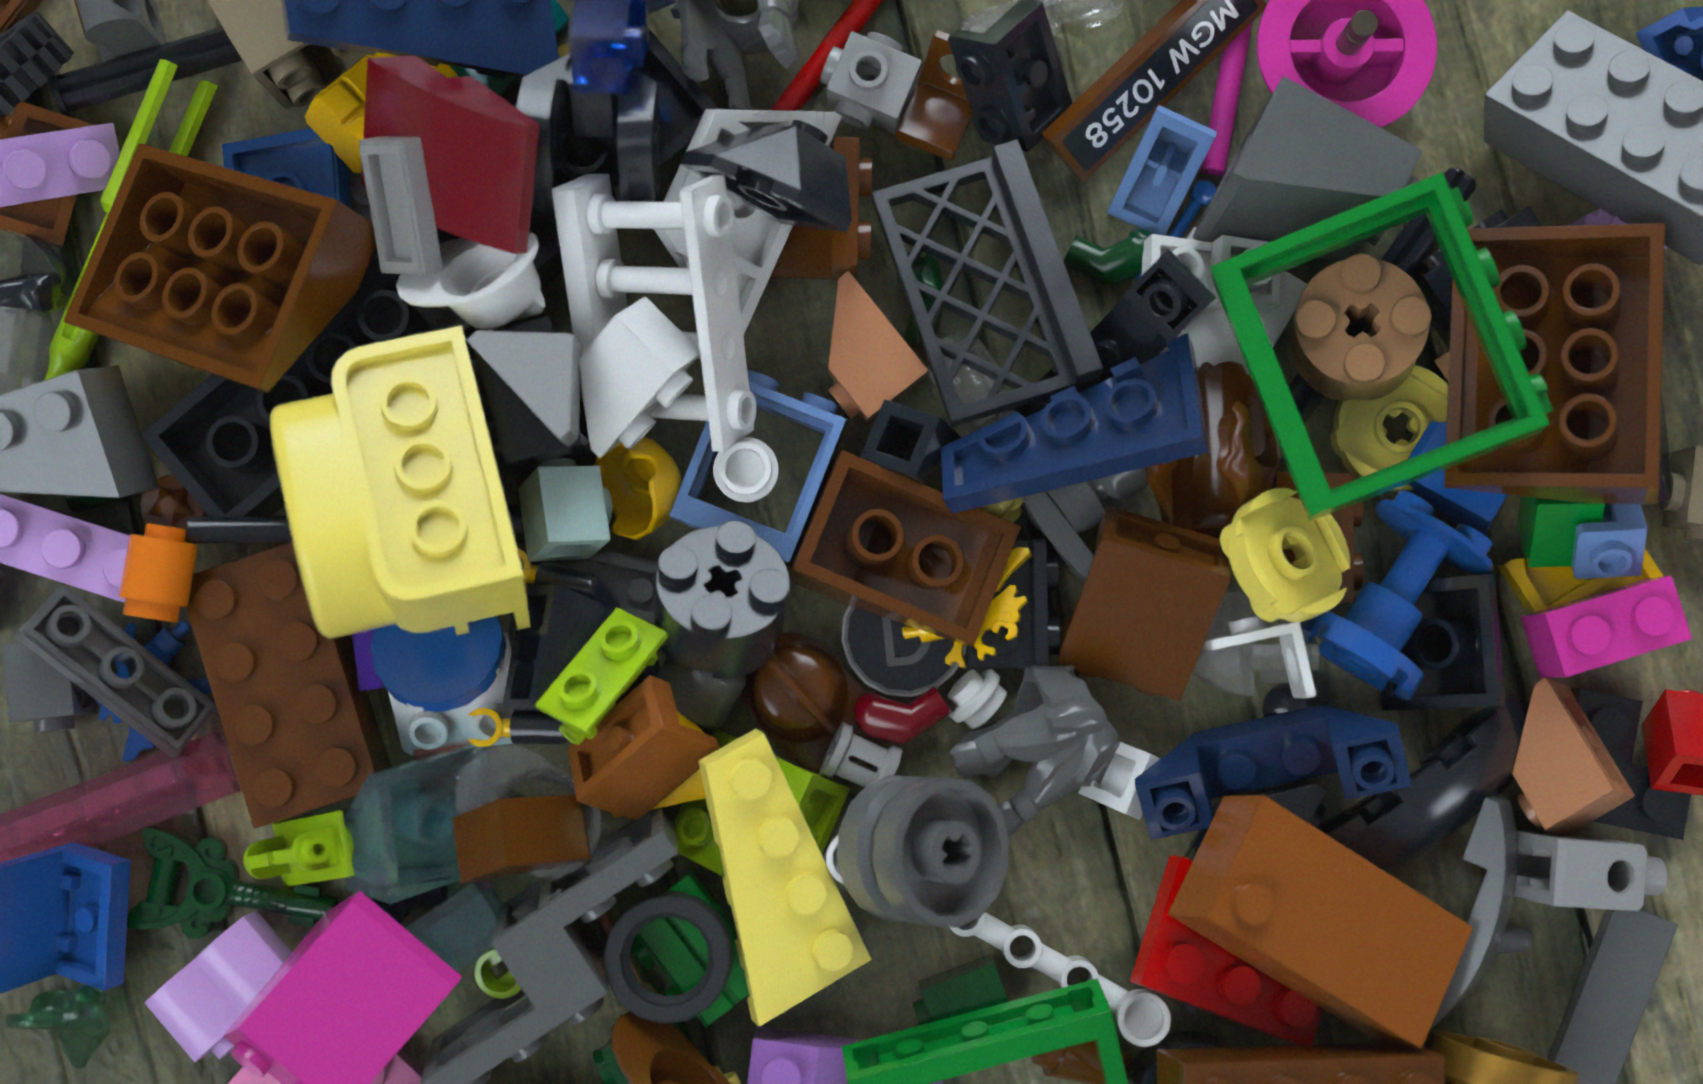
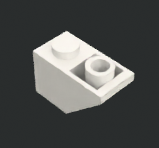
[579,296,700,458]

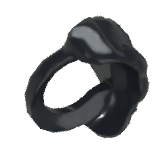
[0,234,68,315]

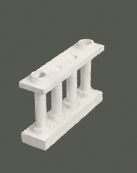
[552,174,757,452]

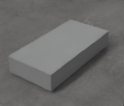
[359,137,443,275]

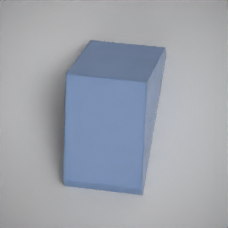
[1107,105,1217,236]

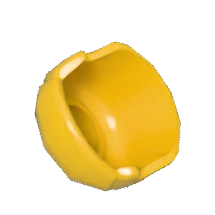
[594,436,683,540]

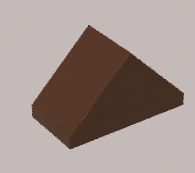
[452,794,592,884]

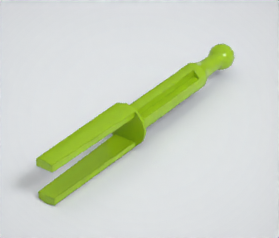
[44,59,218,381]

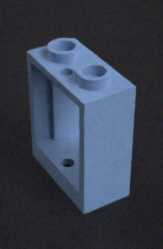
[669,369,846,566]

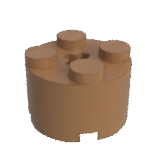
[1291,254,1431,401]

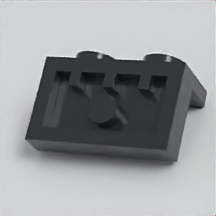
[948,0,1073,152]
[967,539,1060,669]

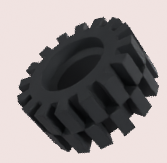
[0,11,74,117]

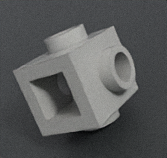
[820,31,922,135]

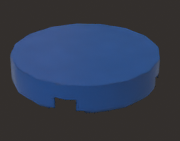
[370,616,507,712]

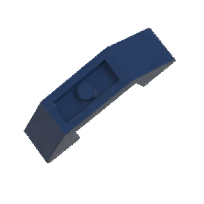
[1135,705,1412,840]

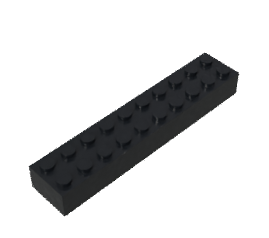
[140,17,718,517]

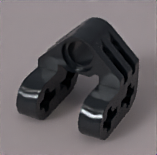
[516,47,660,215]

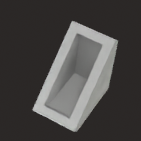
[467,331,582,447]

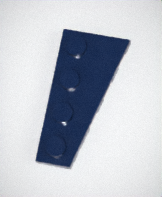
[281,0,559,78]
[941,333,1209,514]

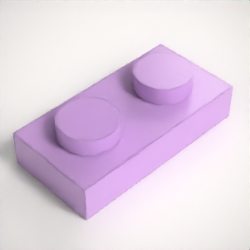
[0,123,120,207]

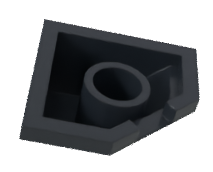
[680,120,852,233]

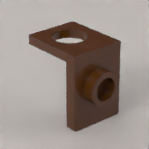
[894,30,973,161]

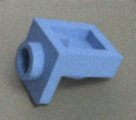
[1572,504,1647,579]

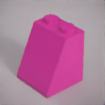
[223,891,462,1084]

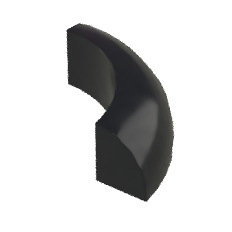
[1317,694,1526,874]

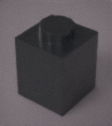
[860,399,962,493]

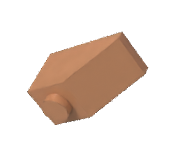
[826,271,929,426]
[1512,677,1635,835]

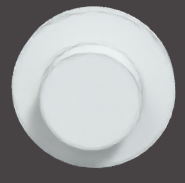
[713,437,779,503]
[948,668,1007,729]

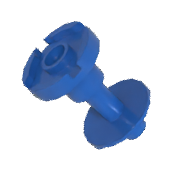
[1300,490,1493,700]

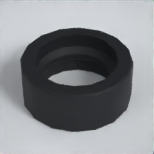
[604,891,733,1024]

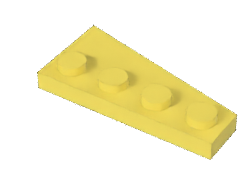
[698,729,872,1027]

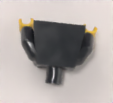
[468,548,660,747]

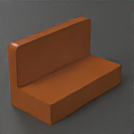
[567,675,719,820]

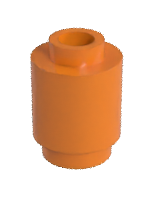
[119,523,199,623]

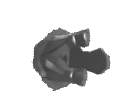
[670,0,800,110]
[950,665,1120,837]

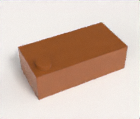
[1168,795,1473,1049]

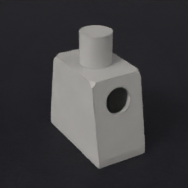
[1514,829,1667,911]

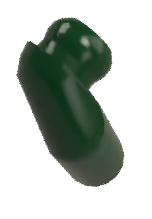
[1063,229,1153,285]

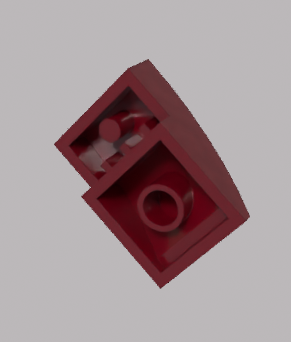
[361,55,539,254]

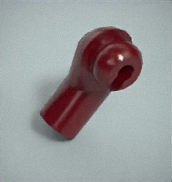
[854,686,952,744]

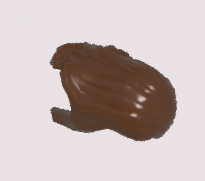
[1145,361,1283,539]

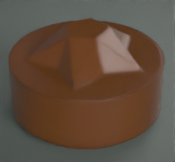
[140,474,209,538]

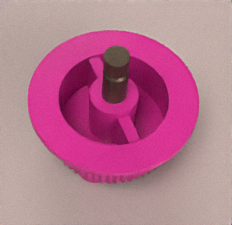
[1257,0,1437,128]

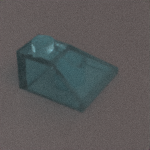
[344,744,492,904]

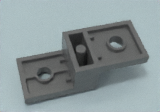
[420,807,678,1084]

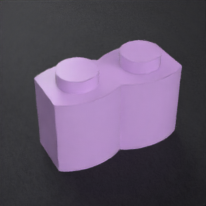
[145,911,292,1062]

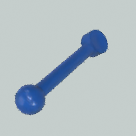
[1134,180,1216,282]

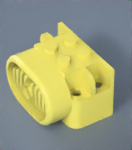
[270,326,531,638]

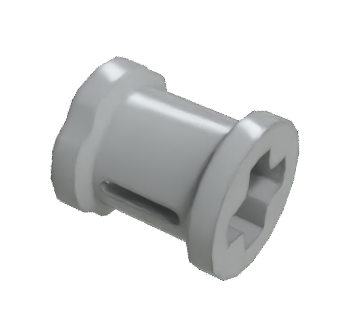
[820,722,902,788]

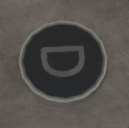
[841,606,966,697]

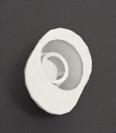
[396,232,545,330]

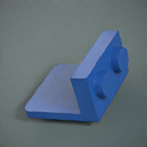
[0,842,131,994]

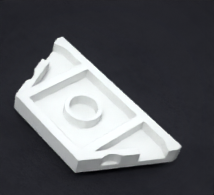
[654,109,842,336]

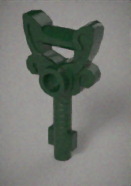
[127,826,338,939]

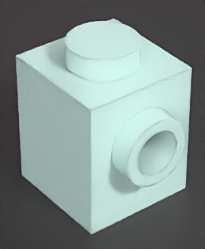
[518,458,612,562]

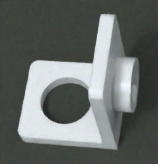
[1203,616,1316,699]

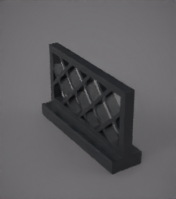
[872,139,1103,428]

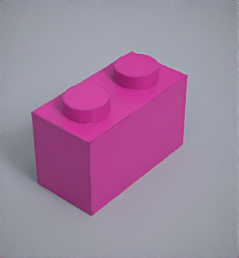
[1520,575,1692,678]

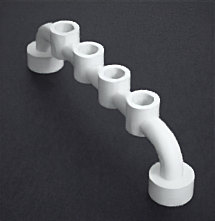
[826,835,1171,1047]

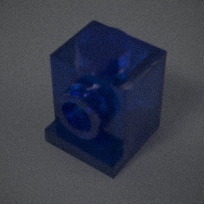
[569,0,649,94]

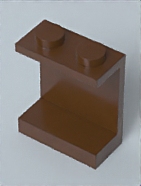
[1056,505,1232,701]

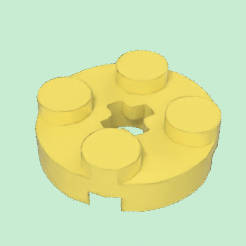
[1331,365,1448,492]
[1220,488,1350,622]

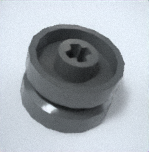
[837,775,1010,927]

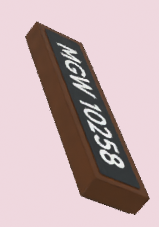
[1041,0,1267,183]

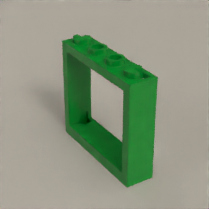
[1210,172,1553,522]
[842,978,1128,1084]

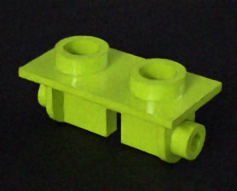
[535,607,668,745]
[243,810,355,887]

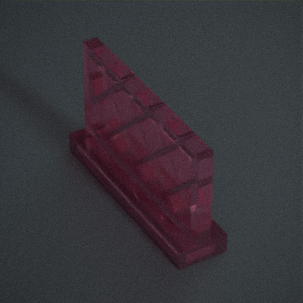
[0,732,242,863]

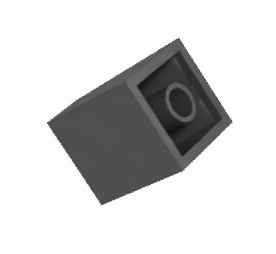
[1192,76,1422,261]

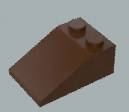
[788,450,1021,647]

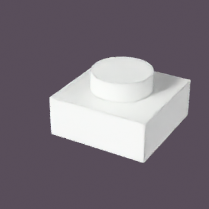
[1078,740,1161,820]

